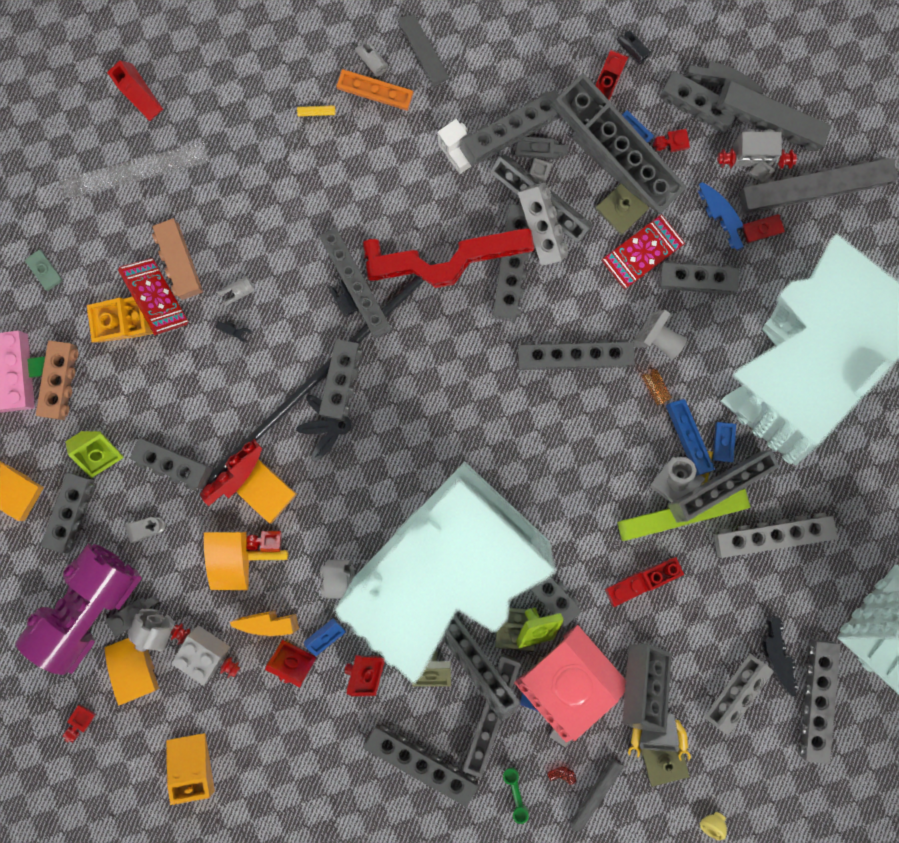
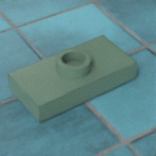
[25,249,63,291]

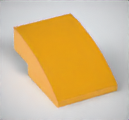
[87,297,153,343]
[236,459,297,523]
[0,461,44,521]
[204,532,249,590]
[230,610,299,636]
[104,638,159,706]

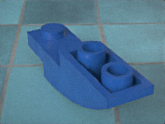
[698,182,745,252]

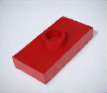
[742,214,785,244]

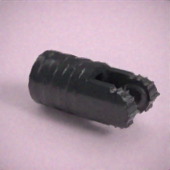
[617,30,651,65]
[328,280,359,317]

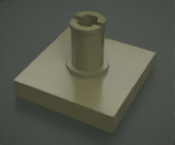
[595,184,649,236]
[412,650,451,687]
[641,749,689,787]

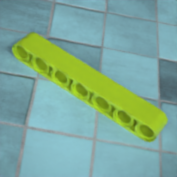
[617,489,751,541]

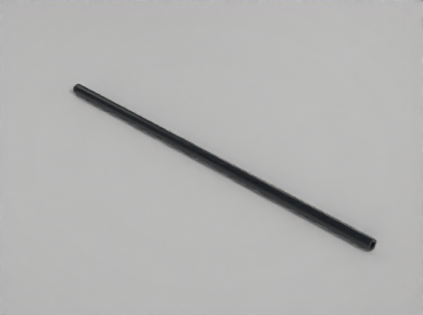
[206,260,436,486]

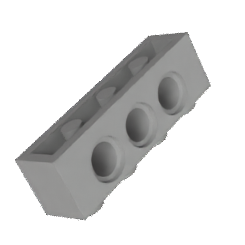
[518,182,568,266]
[704,654,774,735]

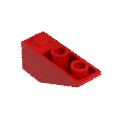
[595,49,629,101]
[107,60,163,121]

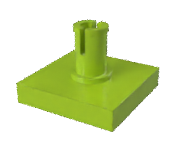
[516,608,564,648]

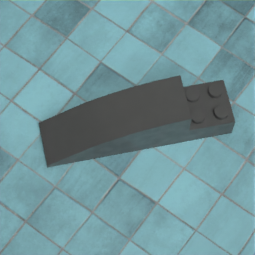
[551,73,687,214]

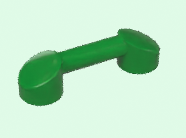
[503,767,529,824]

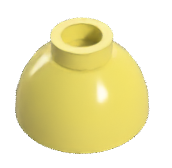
[700,812,727,840]

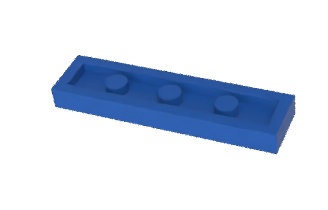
[666,399,715,477]

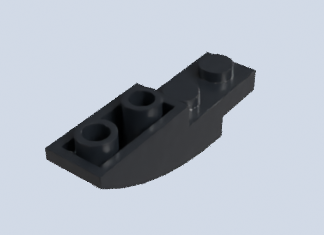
[761,615,798,697]

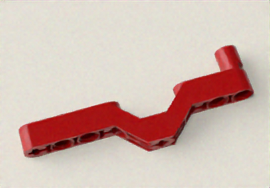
[363,229,535,288]

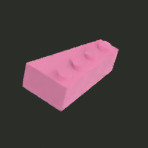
[0,331,35,413]

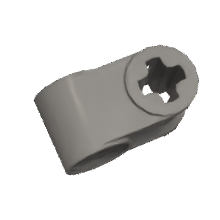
[125,517,166,543]

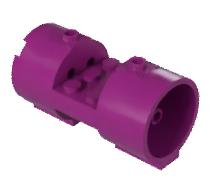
[15,543,142,675]

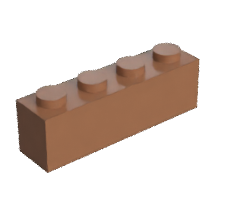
[152,218,203,300]

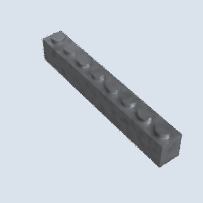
[739,157,898,214]

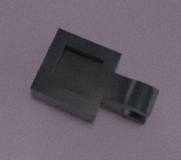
[215,320,252,343]

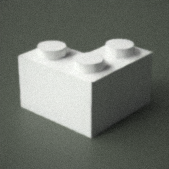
[437,119,471,174]

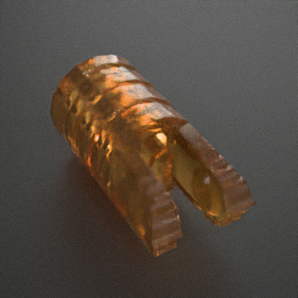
[642,369,672,406]

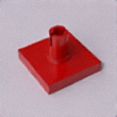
[265,640,317,688]
[344,655,385,696]

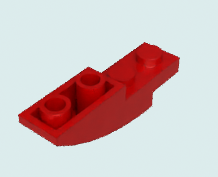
[200,439,262,506]
[604,557,684,607]

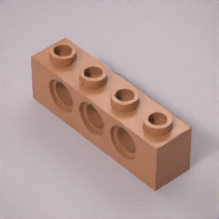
[36,340,79,420]

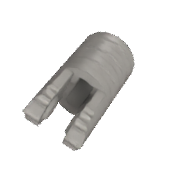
[355,41,388,76]
[217,276,255,307]

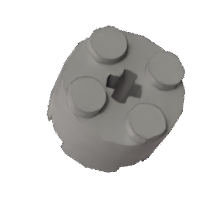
[320,560,355,599]
[128,609,174,652]

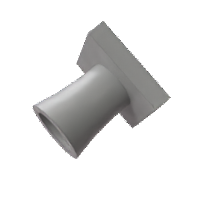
[633,310,687,360]
[650,457,705,503]

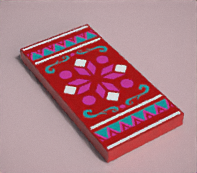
[601,214,685,290]
[118,258,189,336]

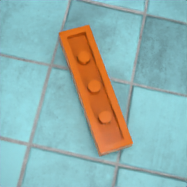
[336,69,414,111]

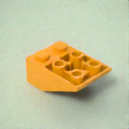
[166,733,215,805]

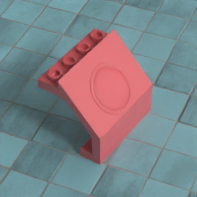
[514,625,626,743]

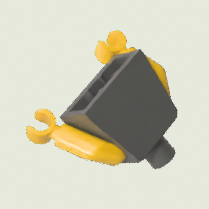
[628,714,691,761]

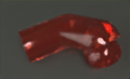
[547,766,577,785]

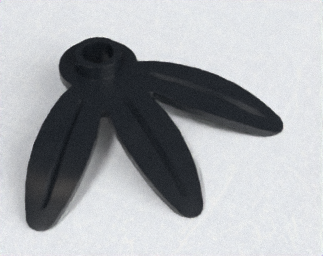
[296,395,352,462]

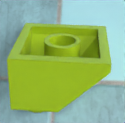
[65,431,124,478]

